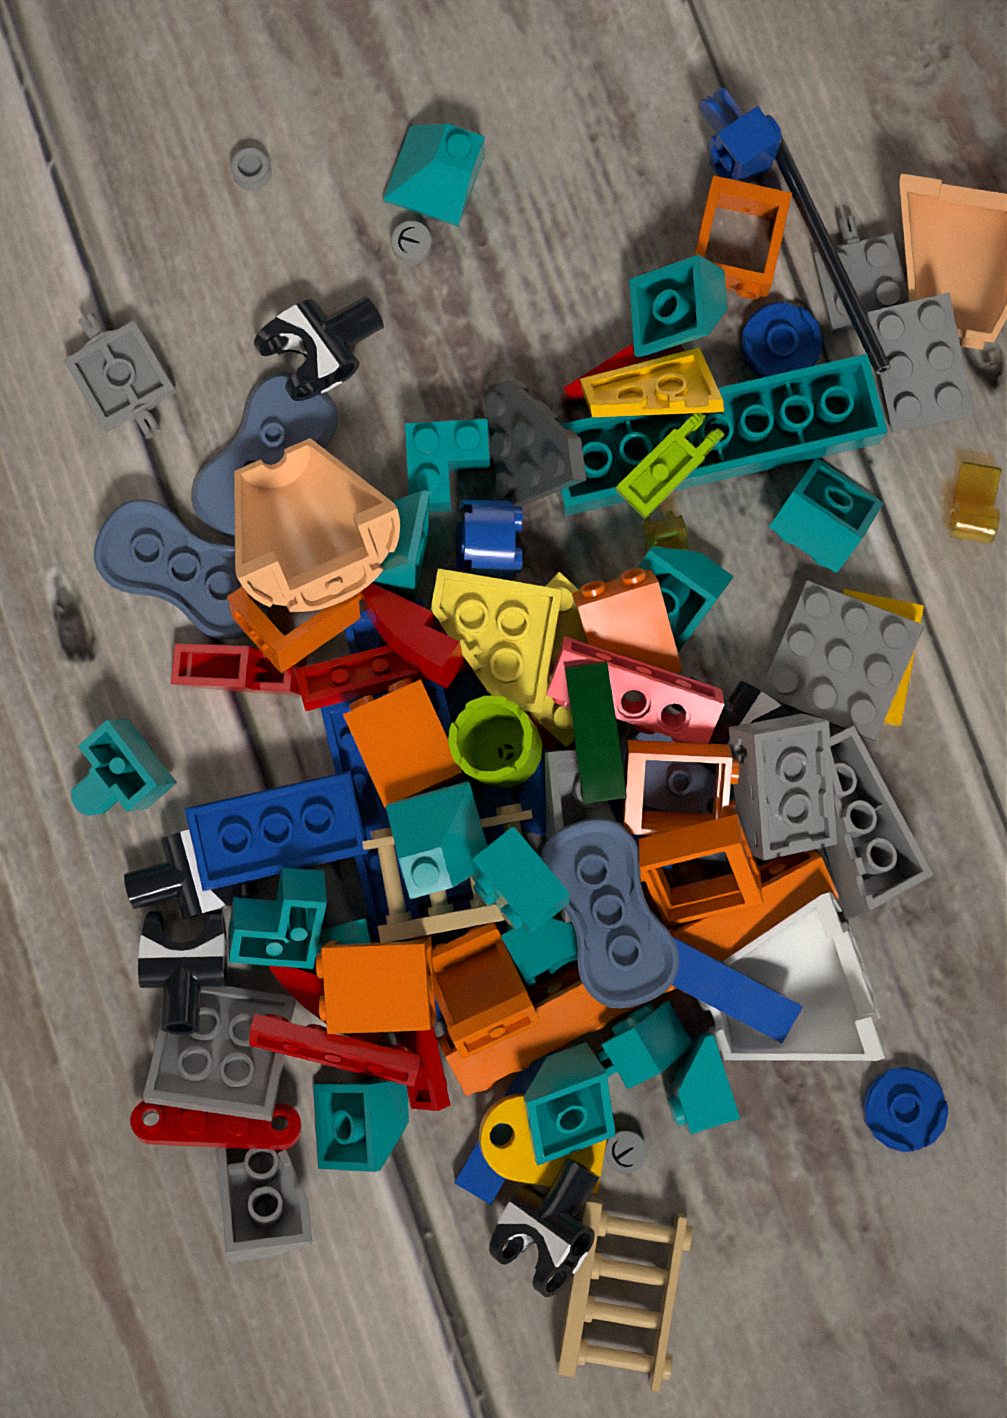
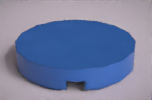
[741,302,823,378]
[862,1066,949,1152]

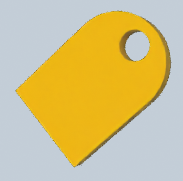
[478,1093,607,1193]

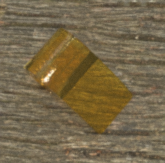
[949,462,1002,545]

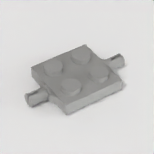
[813,216,910,333]
[64,313,177,439]

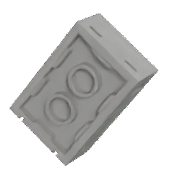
[729,714,837,860]

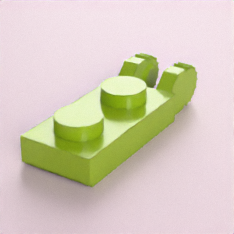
[615,413,725,519]

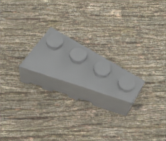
[825,725,934,920]

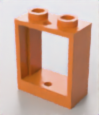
[694,175,792,300]
[227,587,361,673]
[622,740,739,835]
[638,814,764,927]

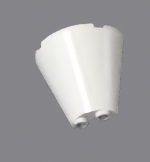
[698,892,886,1061]

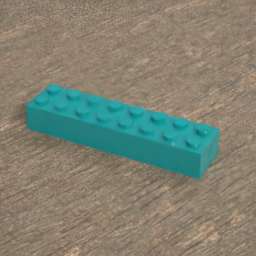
[557,354,888,517]

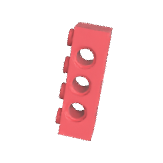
[546,636,724,744]

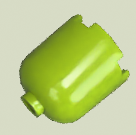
[448,696,542,788]

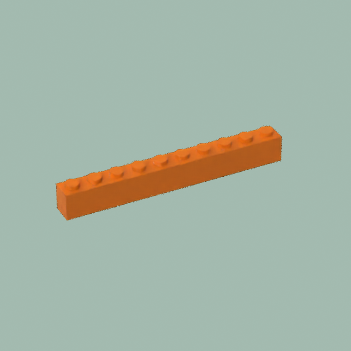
[437,850,839,1097]

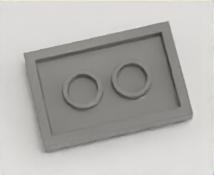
[867,292,974,433]

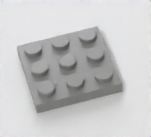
[760,580,924,742]
[143,986,296,1121]

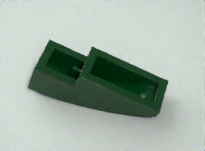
[565,661,627,804]

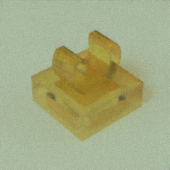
[642,510,688,554]

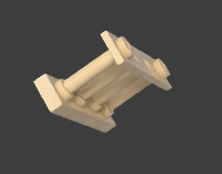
[362,803,533,943]
[557,1197,693,1392]

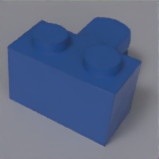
[700,87,782,183]

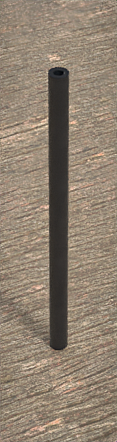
[775,134,891,374]

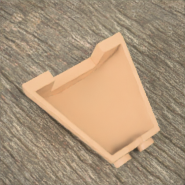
[899,174,1007,350]
[234,438,400,612]

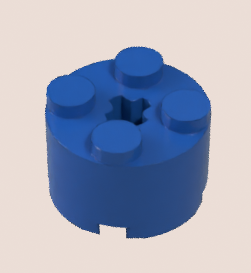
[456,499,523,581]

